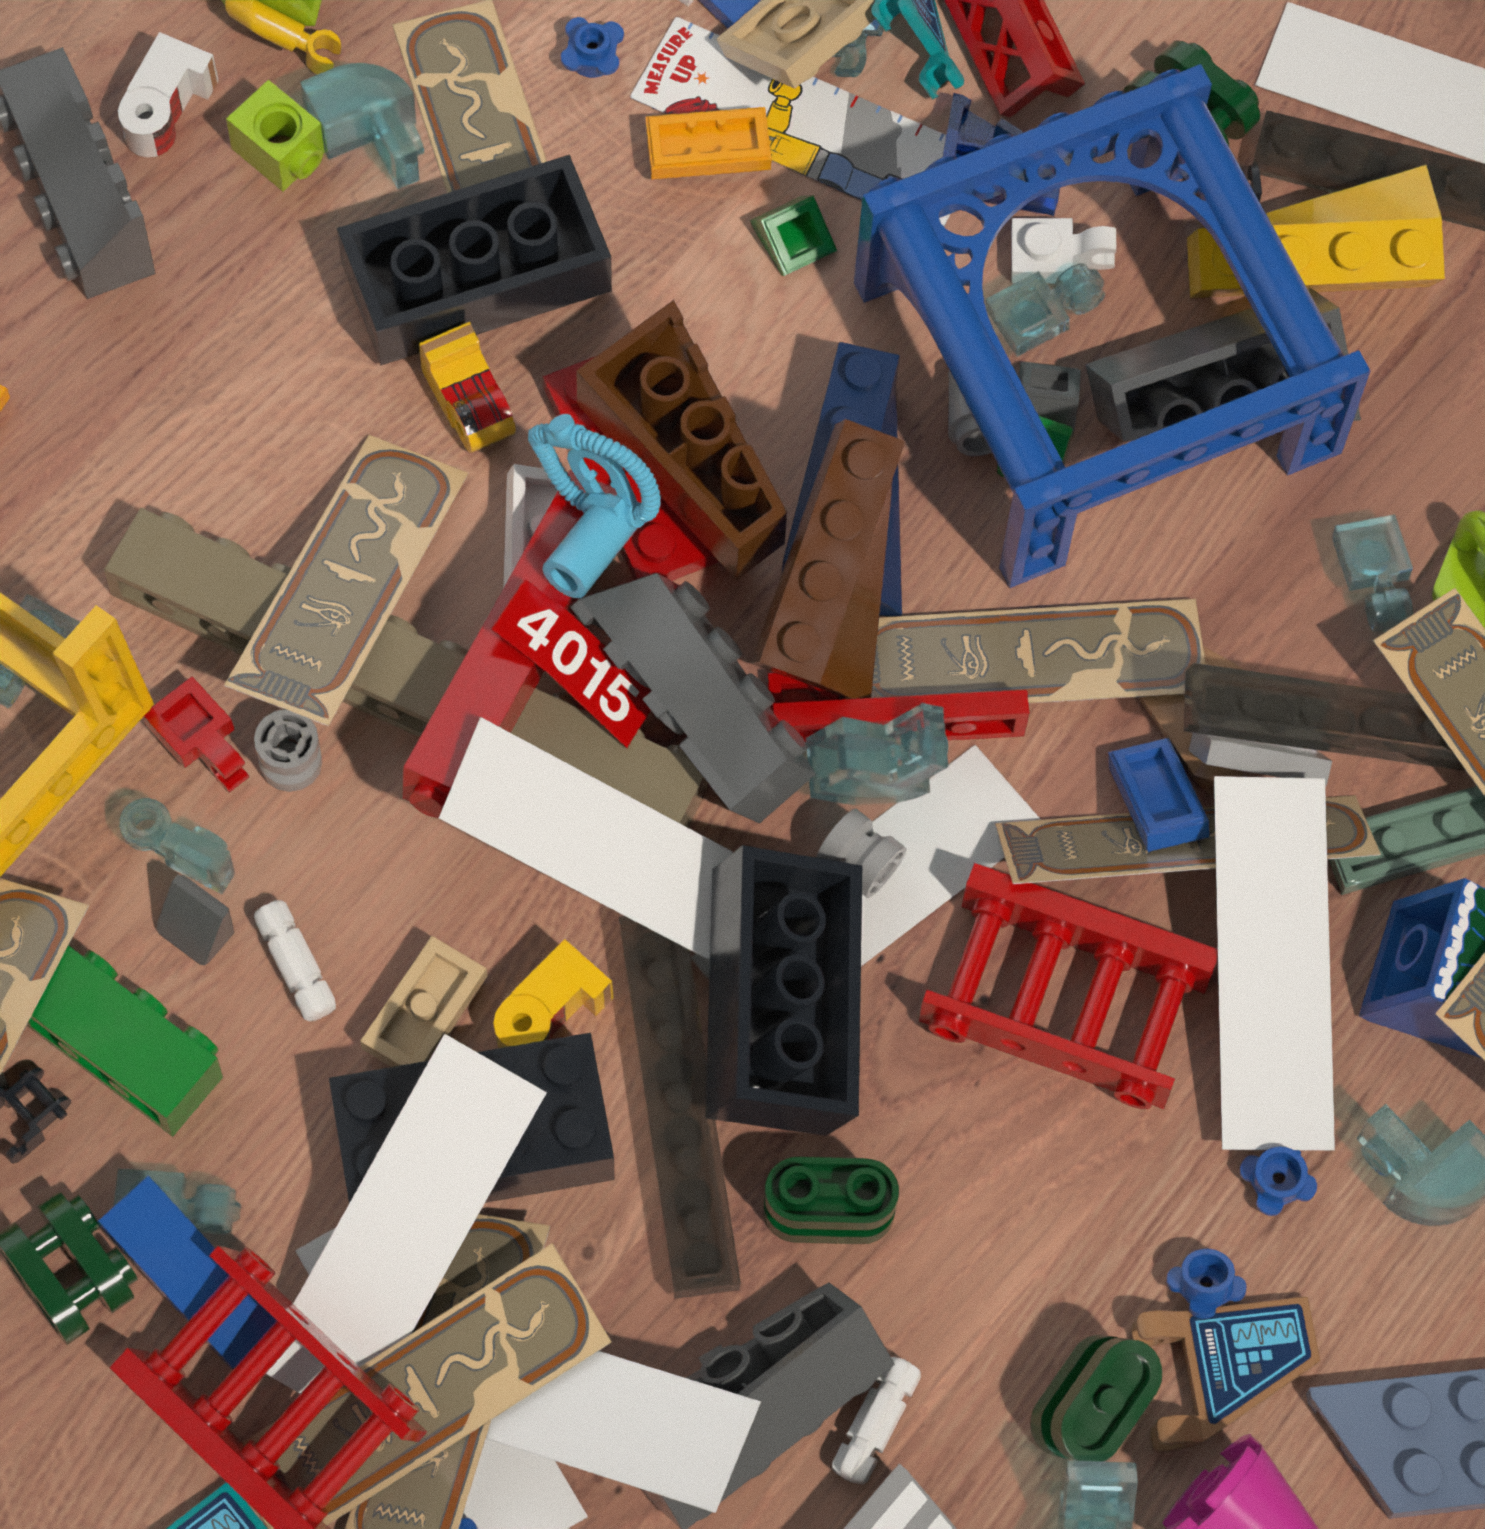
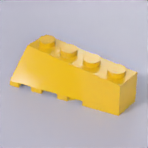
[1187,165,1445,298]

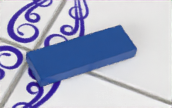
[97,1175,277,1370]

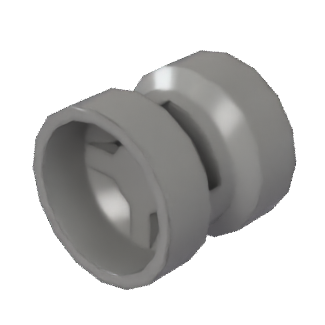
[254,709,323,792]
[817,808,907,898]

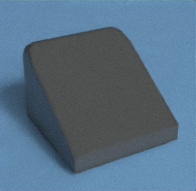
[1018,362,1081,438]
[157,874,234,966]

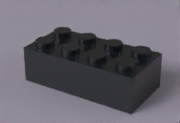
[337,154,612,366]
[705,845,863,1136]
[329,1032,615,1203]

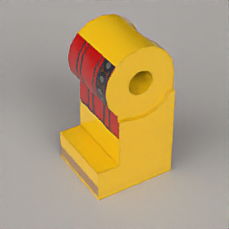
[419,321,516,453]
[493,939,614,1048]

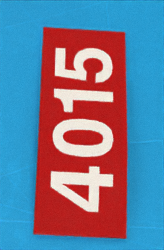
[491,578,651,748]

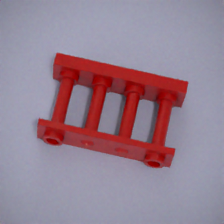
[919,863,1218,1109]
[110,1246,427,1529]

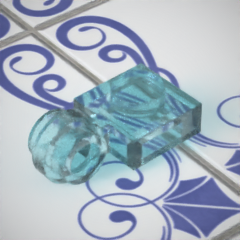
[986,263,1105,357]
[1332,514,1413,633]
[119,798,235,894]
[113,1168,241,1234]

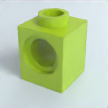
[226,80,325,191]

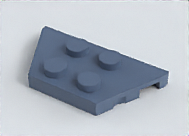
[1306,1369,1485,1519]

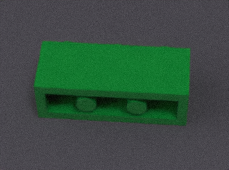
[26,945,223,1137]

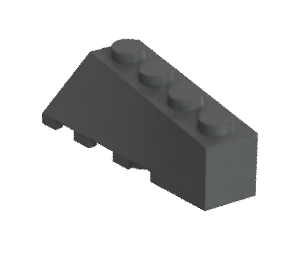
[0,47,156,299]
[1085,288,1361,442]
[570,573,816,824]
[642,1282,895,1529]

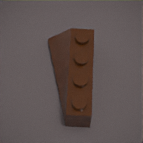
[576,300,787,580]
[750,419,906,699]

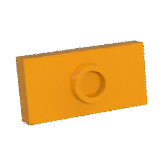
[645,107,772,180]

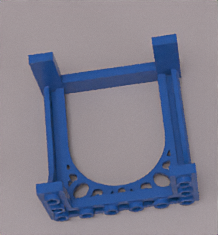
[854,64,1371,588]

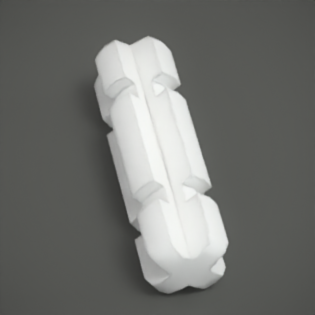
[254,900,336,1022]
[832,1357,921,1484]

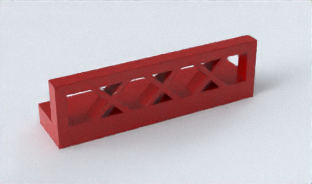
[944,0,1085,118]
[767,673,1030,748]

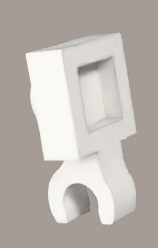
[1011,218,1116,284]

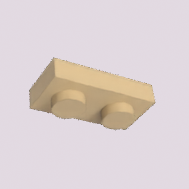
[360,936,487,1067]

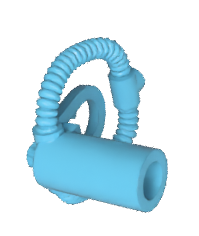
[528,414,661,598]

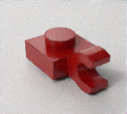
[143,676,249,793]

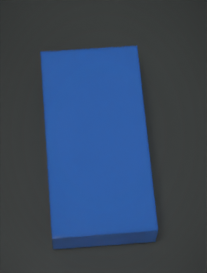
[1108,738,1209,852]

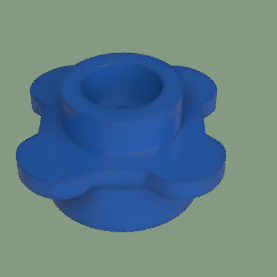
[561,17,624,78]
[1240,1146,1317,1216]
[1166,1249,1247,1319]

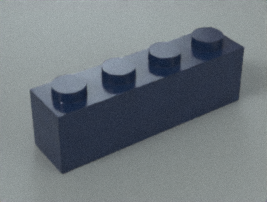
[781,342,902,617]

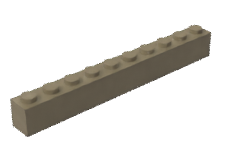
[104,508,708,828]

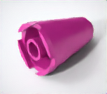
[1162,1434,1319,1529]

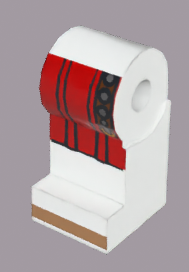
[118,32,219,158]

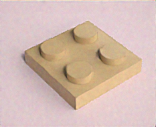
[716,0,875,89]

